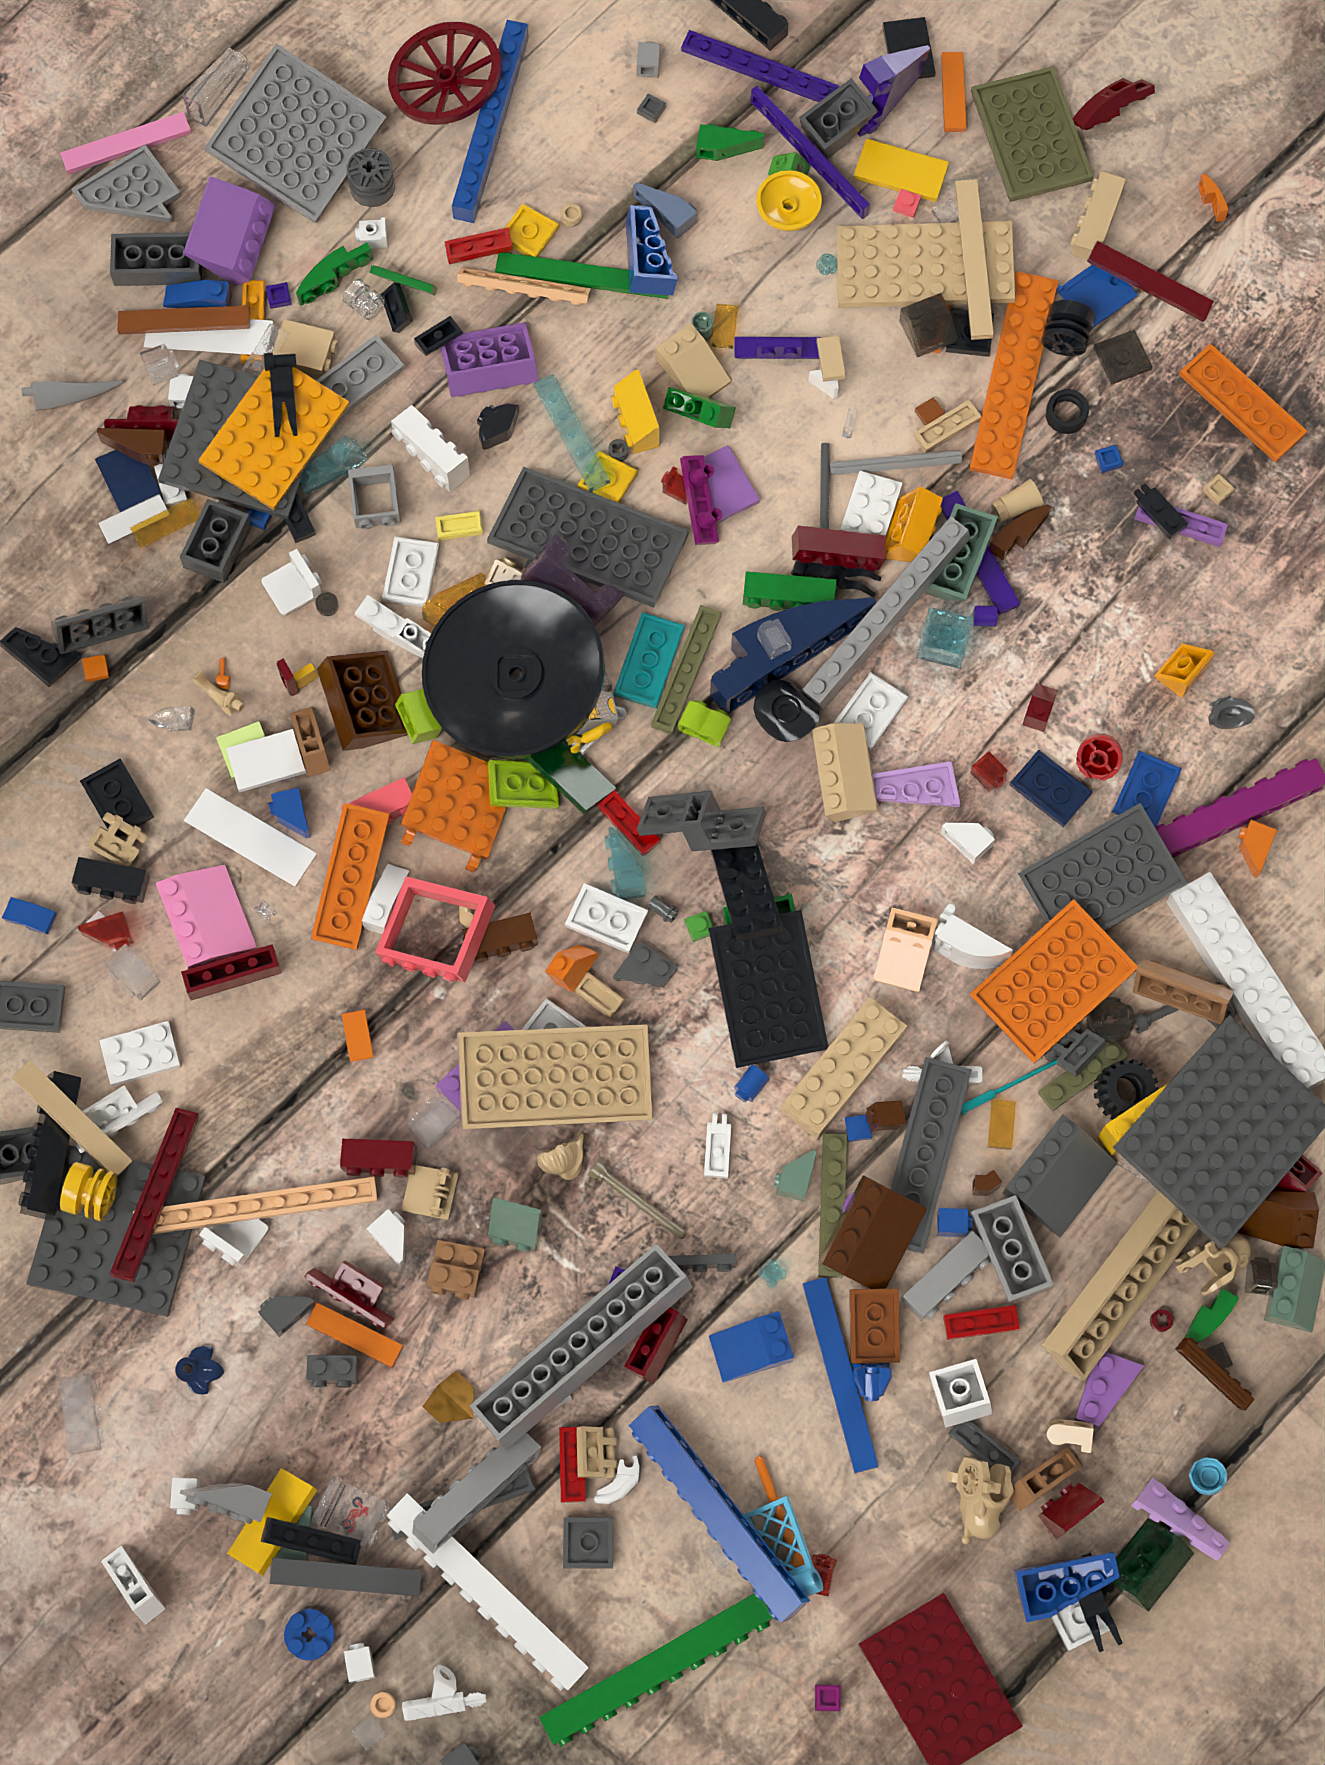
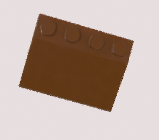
[317,650,408,751]
[819,1175,927,1289]

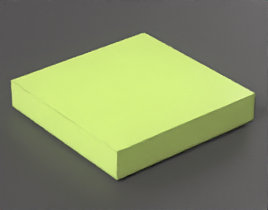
[216,721,265,780]

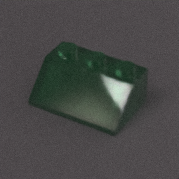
[1111,1518,1194,1612]

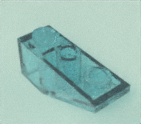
[300,436,367,494]
[604,827,645,900]

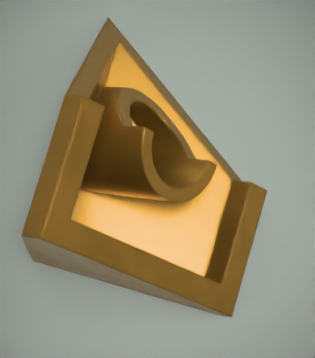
[422,1371,474,1424]

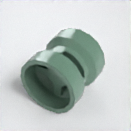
[691,312,713,341]

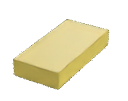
[435,511,483,541]

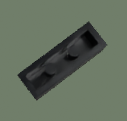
[71,857,150,904]

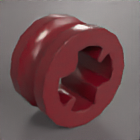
[1150,1309,1173,1332]

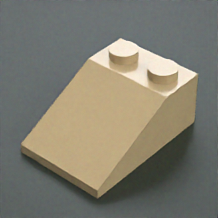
[656,323,731,398]

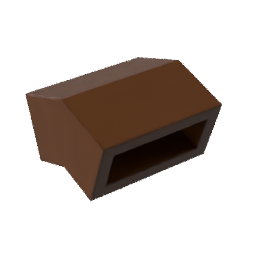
[972,1170,1002,1196]

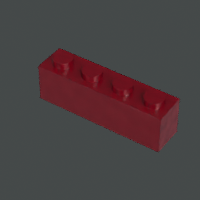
[792,525,886,571]
[181,944,282,1001]

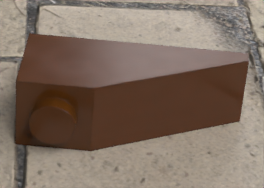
[97,428,168,466]

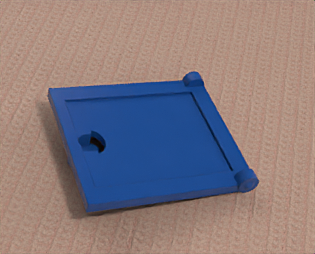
[1056,265,1138,330]

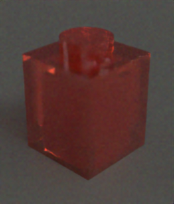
[970,751,1008,792]

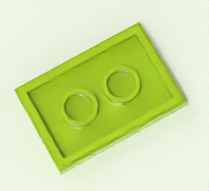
[488,760,559,809]

